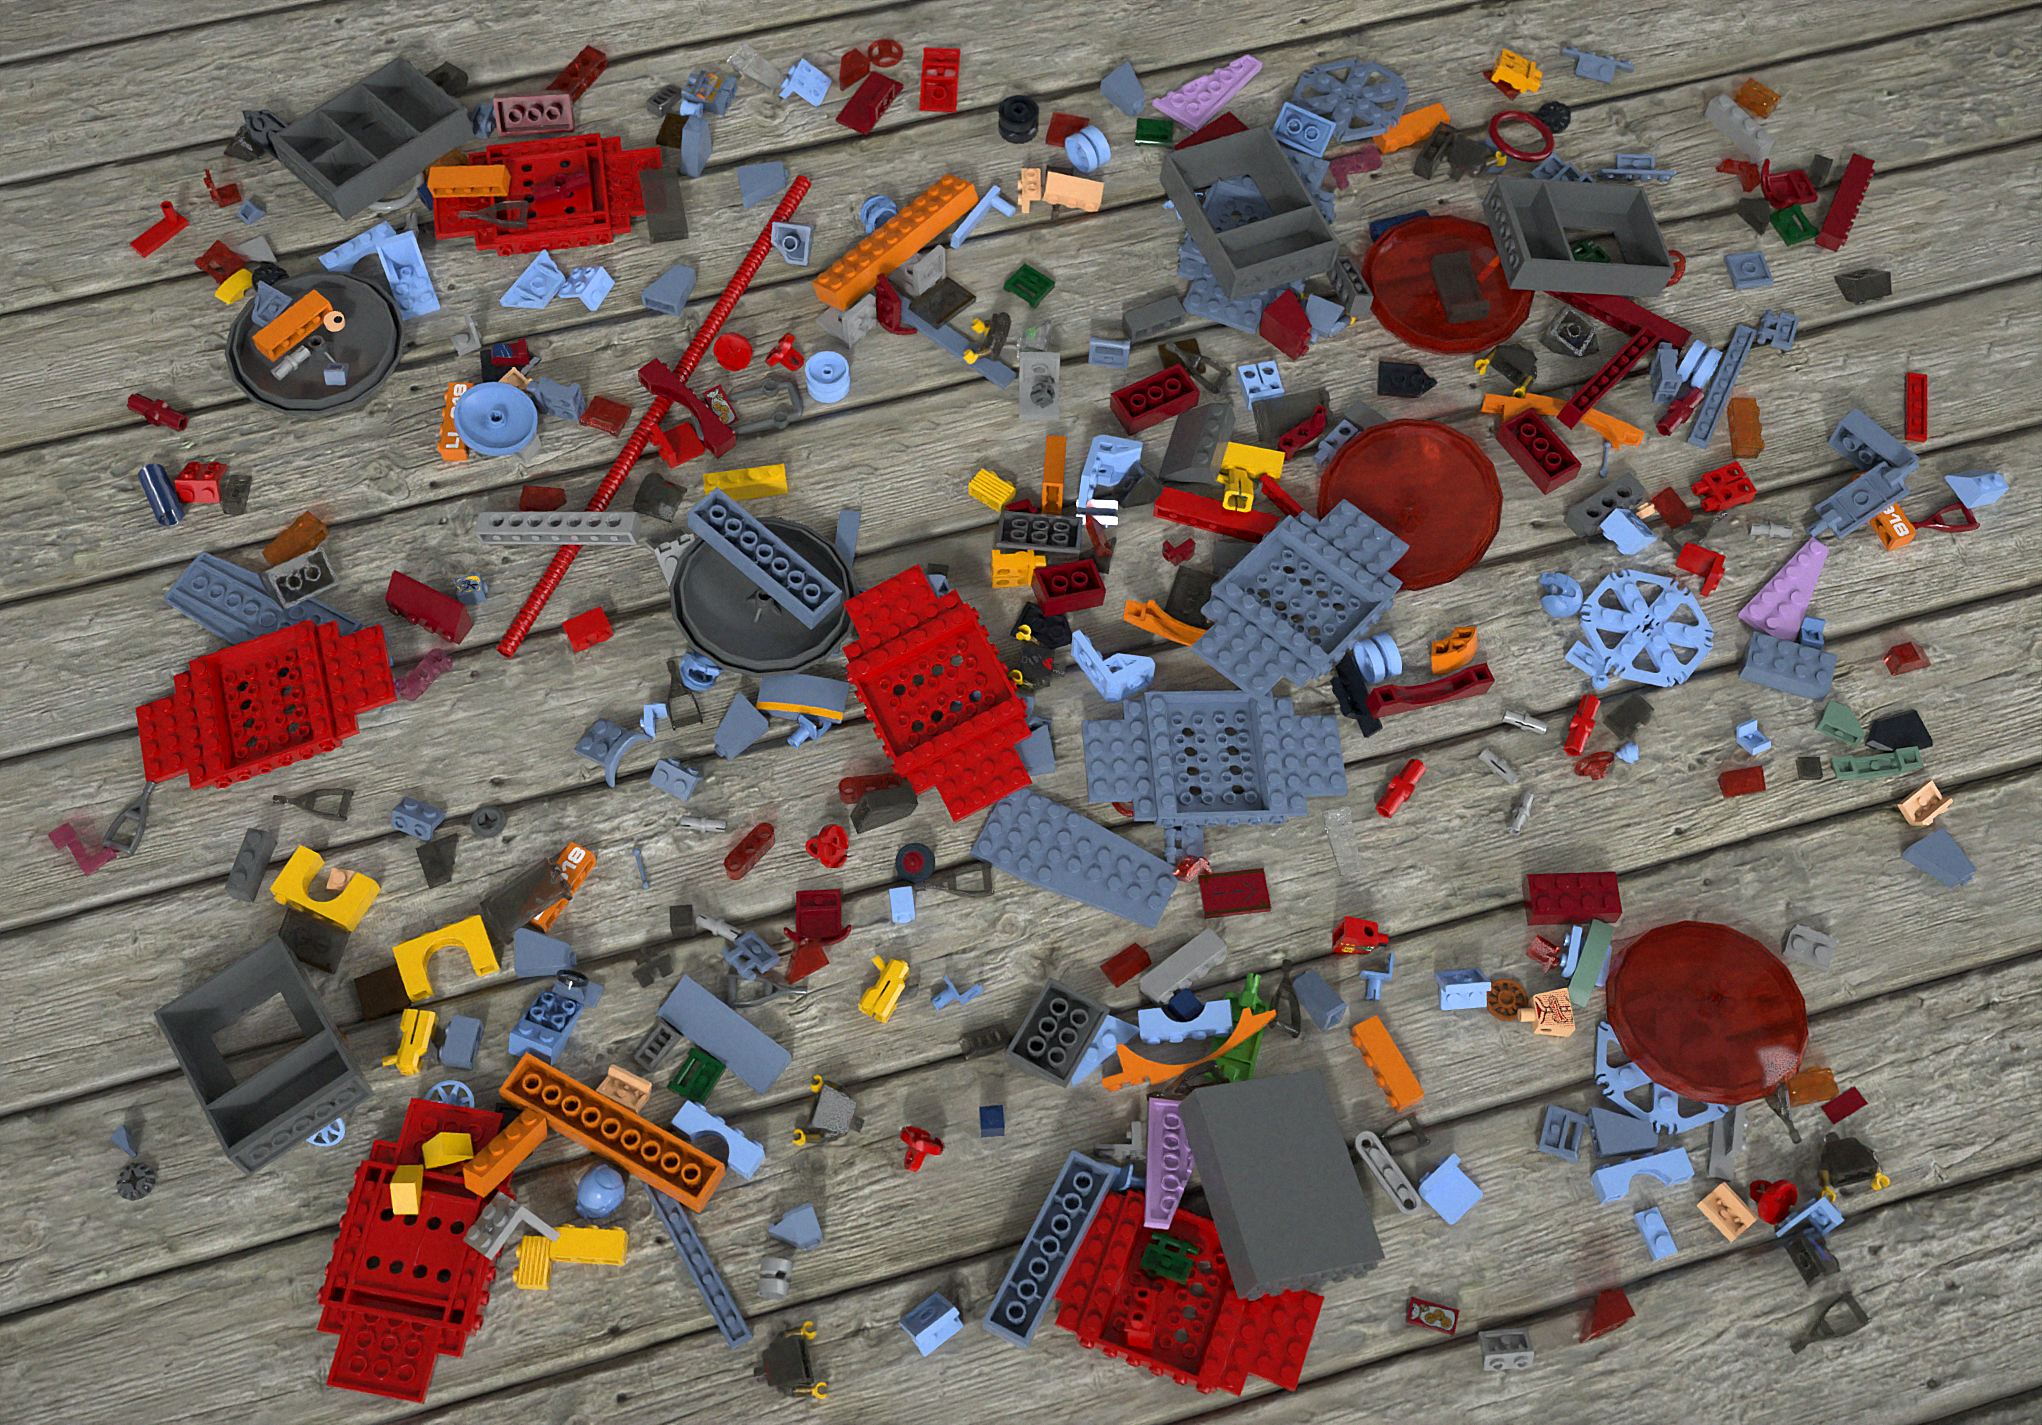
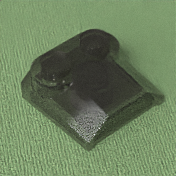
[425,61,469,96]
[633,473,688,523]

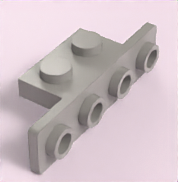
[1708,1092,1748,1182]

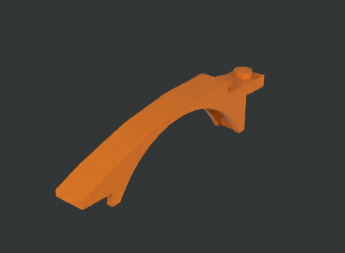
[1481,392,1644,450]
[1123,599,1208,647]
[1101,1007,1276,1092]

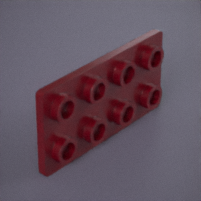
[836,71,904,135]
[1174,111,1250,151]

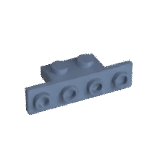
[1561,47,1635,84]
[1596,154,1676,182]

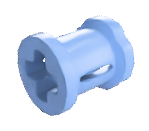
[680,99,703,118]

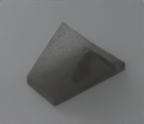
[1735,198,1770,236]
[1079,537,1117,574]

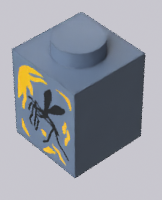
[455,573,489,605]

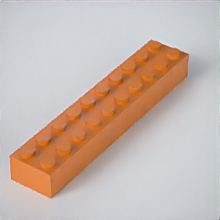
[812,174,979,311]
[499,1052,726,1213]

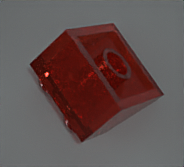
[1579,1287,1636,1344]

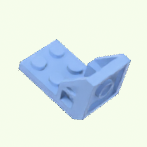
[374,230,441,321]
[1078,434,1143,508]
[1071,630,1155,704]

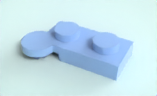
[1564,641,1613,690]

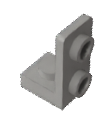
[450,310,482,356]
[1093,1121,1142,1159]

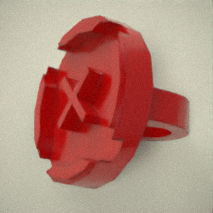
[713,332,753,372]
[765,332,804,372]
[805,824,849,868]
[899,1126,945,1172]
[1749,1179,1798,1225]

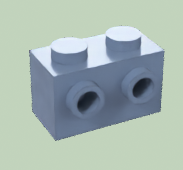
[439,1015,485,1070]

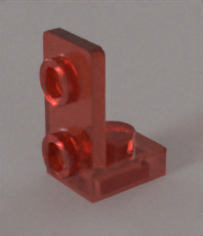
[1716,158,1760,193]
[203,169,242,208]

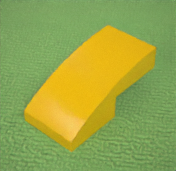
[215,268,258,305]

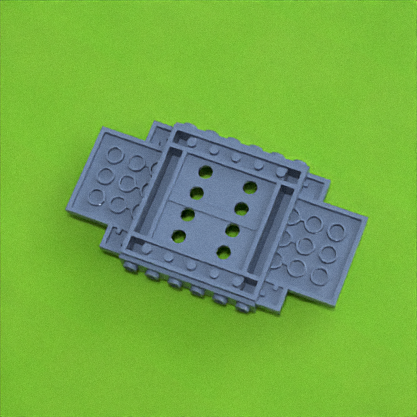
[1177,146,1336,335]
[1191,499,1410,701]
[1081,688,1348,828]

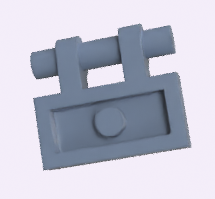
[1757,310,1800,351]
[1164,825,1204,866]
[721,930,780,981]

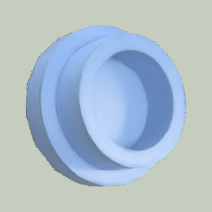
[1616,742,1639,763]

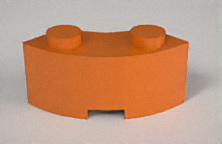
[1431,627,1478,675]

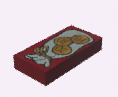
[702,384,739,426]
[1406,1297,1459,1336]

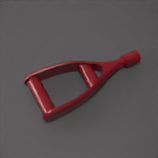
[1911,502,1980,533]

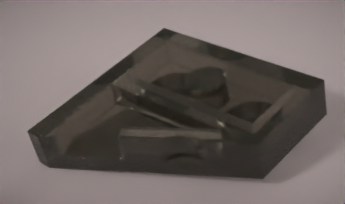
[415,833,459,889]

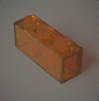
[1726,397,1765,459]
[262,511,330,576]

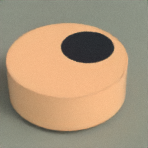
[324,311,345,332]

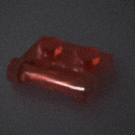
[194,239,246,286]
[579,395,632,437]

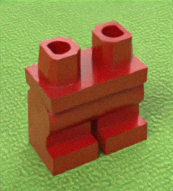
[1125,1287,1161,1349]

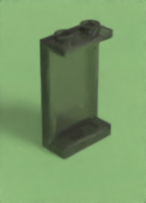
[638,166,688,244]
[1430,251,1490,324]
[1251,387,1334,442]
[479,858,573,945]

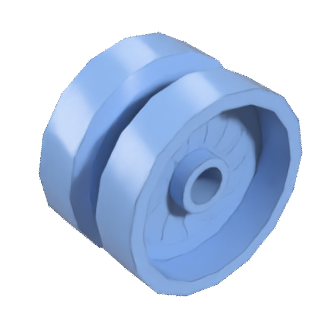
[1065,125,1111,175]
[1676,339,1723,389]
[805,351,850,403]
[1353,632,1402,685]

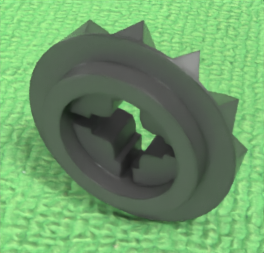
[470,806,506,840]
[115,1162,156,1201]

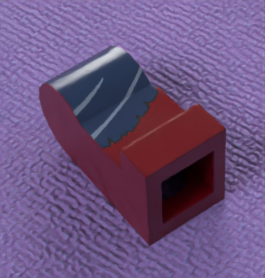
[491,338,530,367]

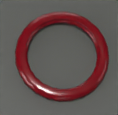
[1488,109,1554,162]

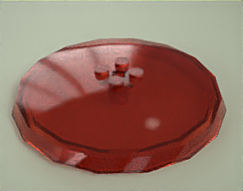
[1361,215,1535,357]
[1316,418,1504,591]
[1605,920,1810,1106]

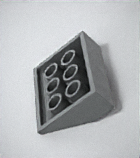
[1158,403,1236,483]
[996,511,1083,554]
[1004,977,1110,1088]

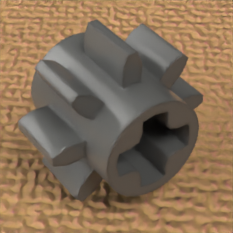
[1030,382,1055,408]

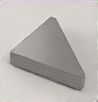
[229,235,278,265]

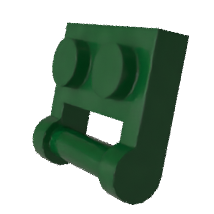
[1135,118,1174,149]
[1768,203,1819,247]
[1003,263,1055,309]
[666,1048,726,1105]

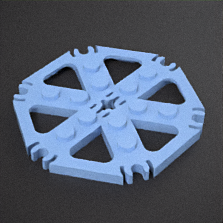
[1580,569,1714,687]
[1594,992,1738,1135]

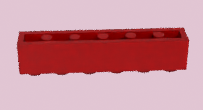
[1153,486,1280,544]

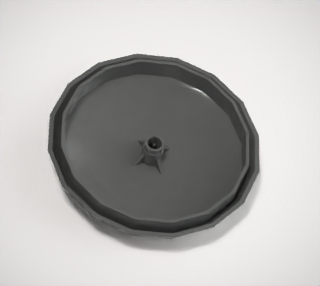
[225,271,406,417]
[669,517,858,678]

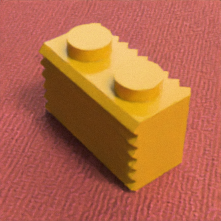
[968,468,1016,514]
[513,1235,552,1290]

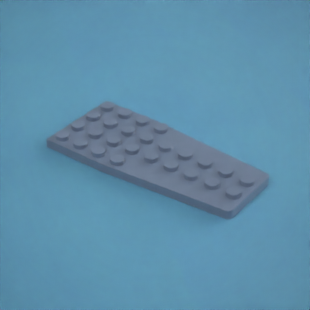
[164,552,363,677]
[970,788,1182,928]

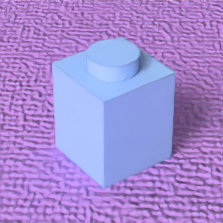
[889,886,915,923]

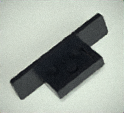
[1330,656,1383,738]

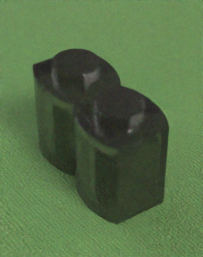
[1603,692,1655,740]

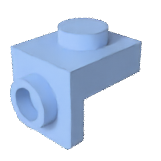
[640,702,668,738]
[1736,718,1771,756]

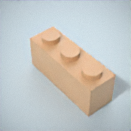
[1042,171,1104,212]

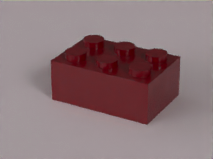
[1031,558,1106,617]

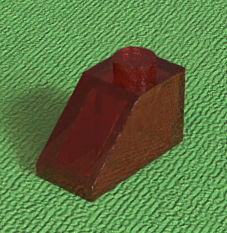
[839,48,870,91]
[519,485,567,512]
[1883,642,1931,677]
[784,936,830,985]

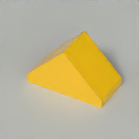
[422,1132,474,1170]
[390,1165,424,1215]

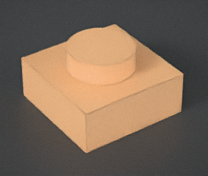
[326,868,355,894]

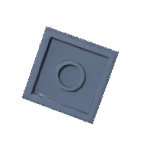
[1724,251,1773,290]

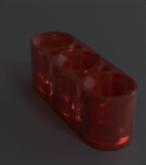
[838,773,902,804]
[724,822,776,880]

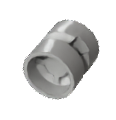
[756,1257,793,1300]

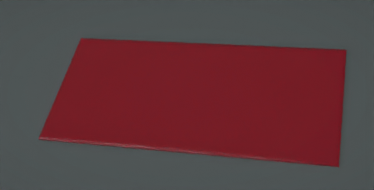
[1821,1087,1868,1125]

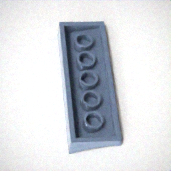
[656,974,792,1096]

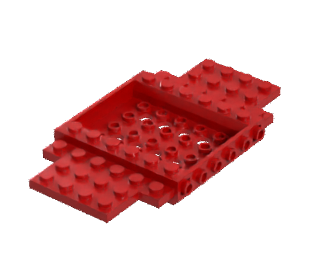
[433,133,668,256]
[842,564,1033,823]
[135,619,398,790]
[317,1097,517,1405]
[1054,1190,1325,1397]

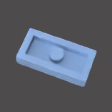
[1633,1207,1678,1261]

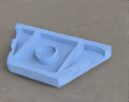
[500,249,566,309]
[1071,1015,1140,1087]

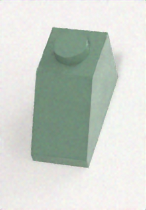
[1816,700,1865,747]

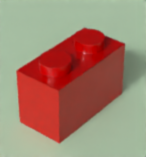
[562,606,614,653]

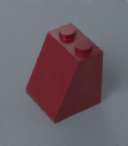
[1259,288,1312,361]

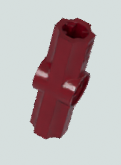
[530,169,591,203]
[1656,387,1704,436]
[127,393,189,432]

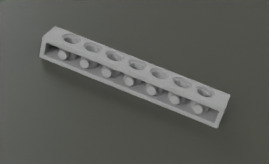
[474,511,642,545]

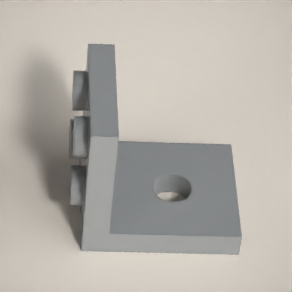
[887,244,946,299]
[816,293,877,350]
[1019,351,1060,420]
[645,525,696,588]
[463,1191,560,1260]

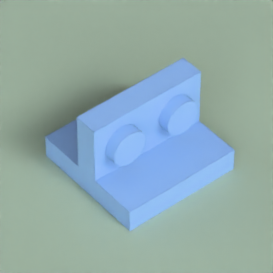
[1434,968,1491,1010]
[898,1291,964,1357]

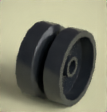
[998,95,1039,144]

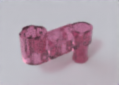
[1329,145,1382,189]
[394,648,453,701]
[48,822,117,877]

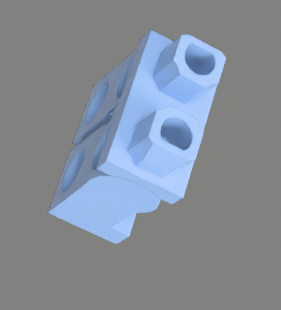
[1236,360,1284,416]

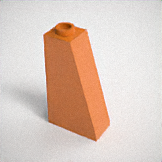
[1041,435,1067,515]

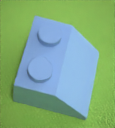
[1944,469,2010,509]
[1600,508,1658,555]

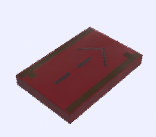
[1197,868,1271,919]

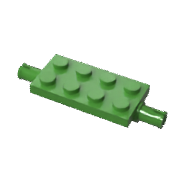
[1204,973,1271,1085]

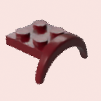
[1760,158,1819,209]
[874,273,917,335]
[784,889,851,946]

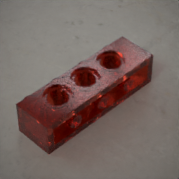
[545,45,608,104]

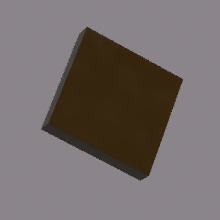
[655,113,689,149]
[1157,338,1206,376]
[354,964,412,1022]

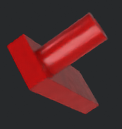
[130,201,189,259]

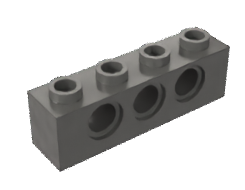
[1326,255,1374,318]
[1564,472,1645,539]

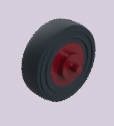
[895,843,935,883]

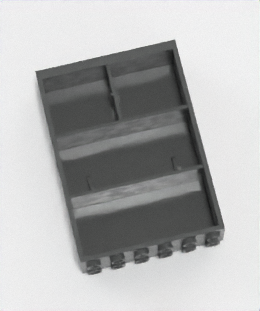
[270,56,475,221]
[1178,1069,1385,1301]

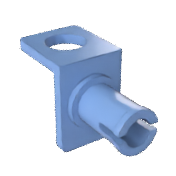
[787,714,831,749]
[1359,952,1394,1002]
[930,975,984,1011]
[1099,1162,1146,1193]

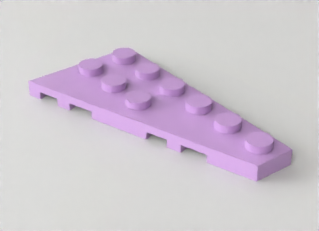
[1152,54,1262,132]
[1738,537,1829,642]
[1144,1098,1195,1229]

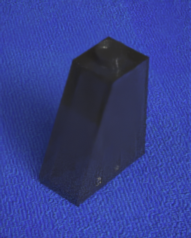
[850,785,919,834]

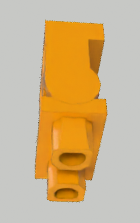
[1491,48,1543,94]
[990,549,1046,588]

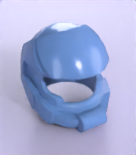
[860,195,898,234]
[1539,572,1583,618]
[680,650,724,691]
[575,1164,625,1220]

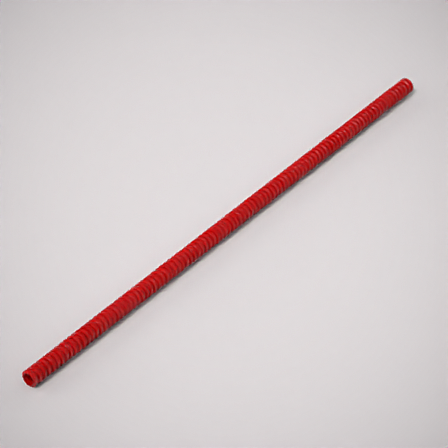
[496,175,811,658]

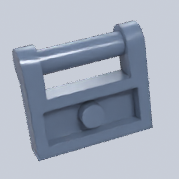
[1088,336,1130,369]
[1537,1104,1589,1163]

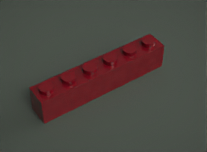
[1815,153,1875,252]

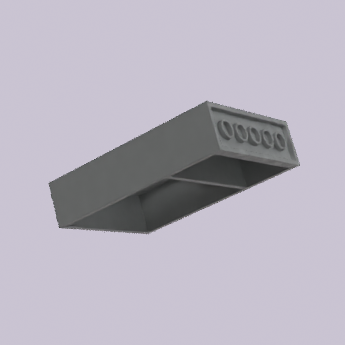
[1159,125,1340,302]
[1482,176,1675,297]
[154,934,375,1177]

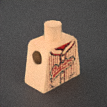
[1517,988,1576,1037]

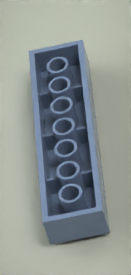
[687,487,842,630]
[982,1150,1115,1352]

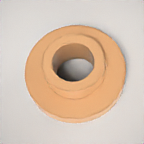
[1635,502,1655,520]

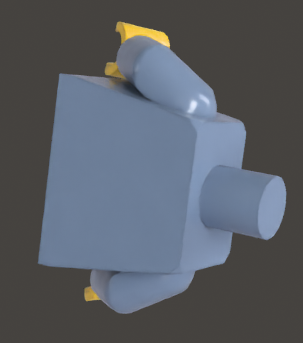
[1299,293,1356,345]

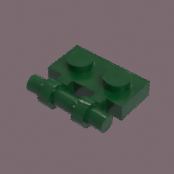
[1570,239,1611,263]
[1140,1231,1200,1285]

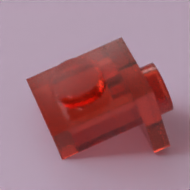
[1173,855,1213,883]
[1525,935,1561,974]

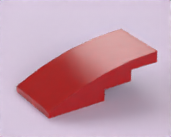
[919,47,960,113]

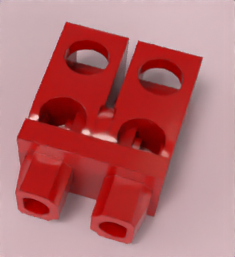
[1691,461,1757,514]

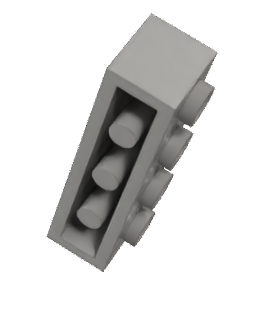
[1704,93,1774,163]
[1140,927,1227,1008]

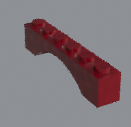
[638,358,736,459]
[1366,663,1495,719]

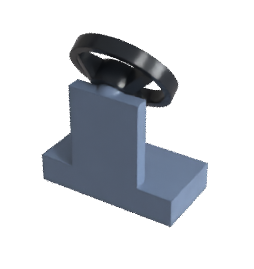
[552,969,604,1009]

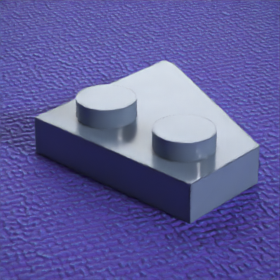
[252,281,294,328]

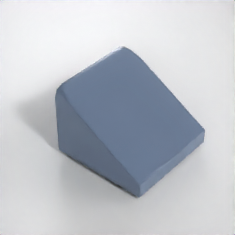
[237,199,267,226]
[324,363,349,385]
[110,1125,137,1158]

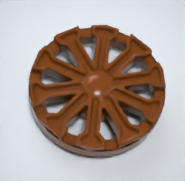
[1486,979,1528,1021]

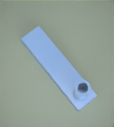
[950,185,1016,250]

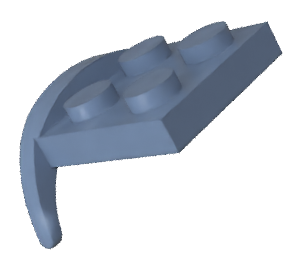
[574,717,652,788]

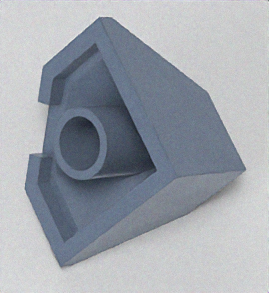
[771,222,815,266]
[767,1202,824,1250]

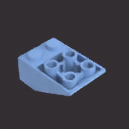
[509,990,584,1066]

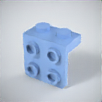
[779,58,831,107]
[558,266,615,311]
[1559,926,1612,987]
[1417,1153,1483,1225]
[1776,1196,1844,1237]

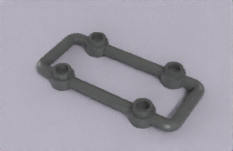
[691,379,803,441]

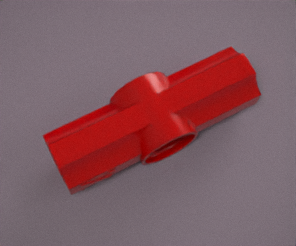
[1563,694,1601,757]
[1375,758,1427,819]

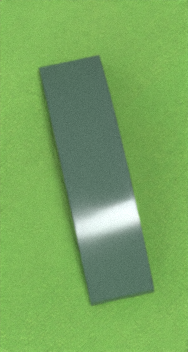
[1830,746,1924,780]
[1567,918,1615,1009]

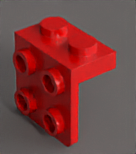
[649,422,705,469]
[175,461,228,503]
[1675,542,1726,597]

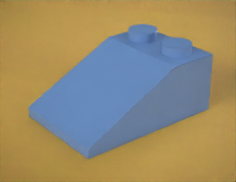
[1272,101,1337,159]

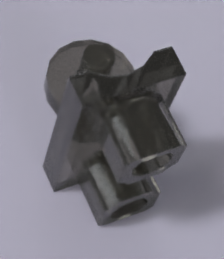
[631,948,674,989]

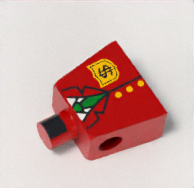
[1332,916,1388,955]

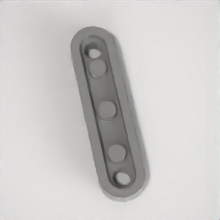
[1354,1131,1421,1216]

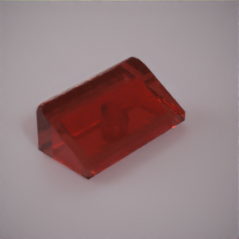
[1483,69,1521,101]
[1650,487,1694,532]
[1085,514,1113,558]
[1717,765,1766,799]
[1100,942,1152,988]

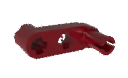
[1277,405,1327,461]

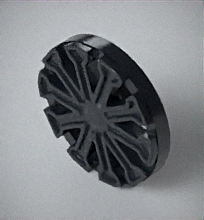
[1536,101,1571,134]
[252,264,289,293]

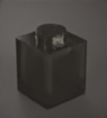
[1807,154,1833,188]
[669,904,696,937]

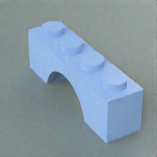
[318,221,397,273]
[1138,1000,1234,1046]
[671,1100,766,1180]
[1590,1146,1695,1204]

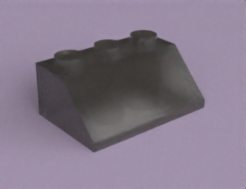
[258,546,340,610]

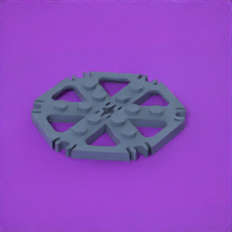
[1290,58,1409,142]

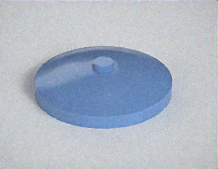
[454,382,538,456]

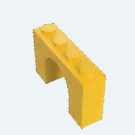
[270,845,381,934]
[392,914,500,1003]

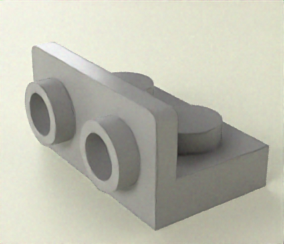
[1782,924,1839,971]
[1478,1328,1534,1371]

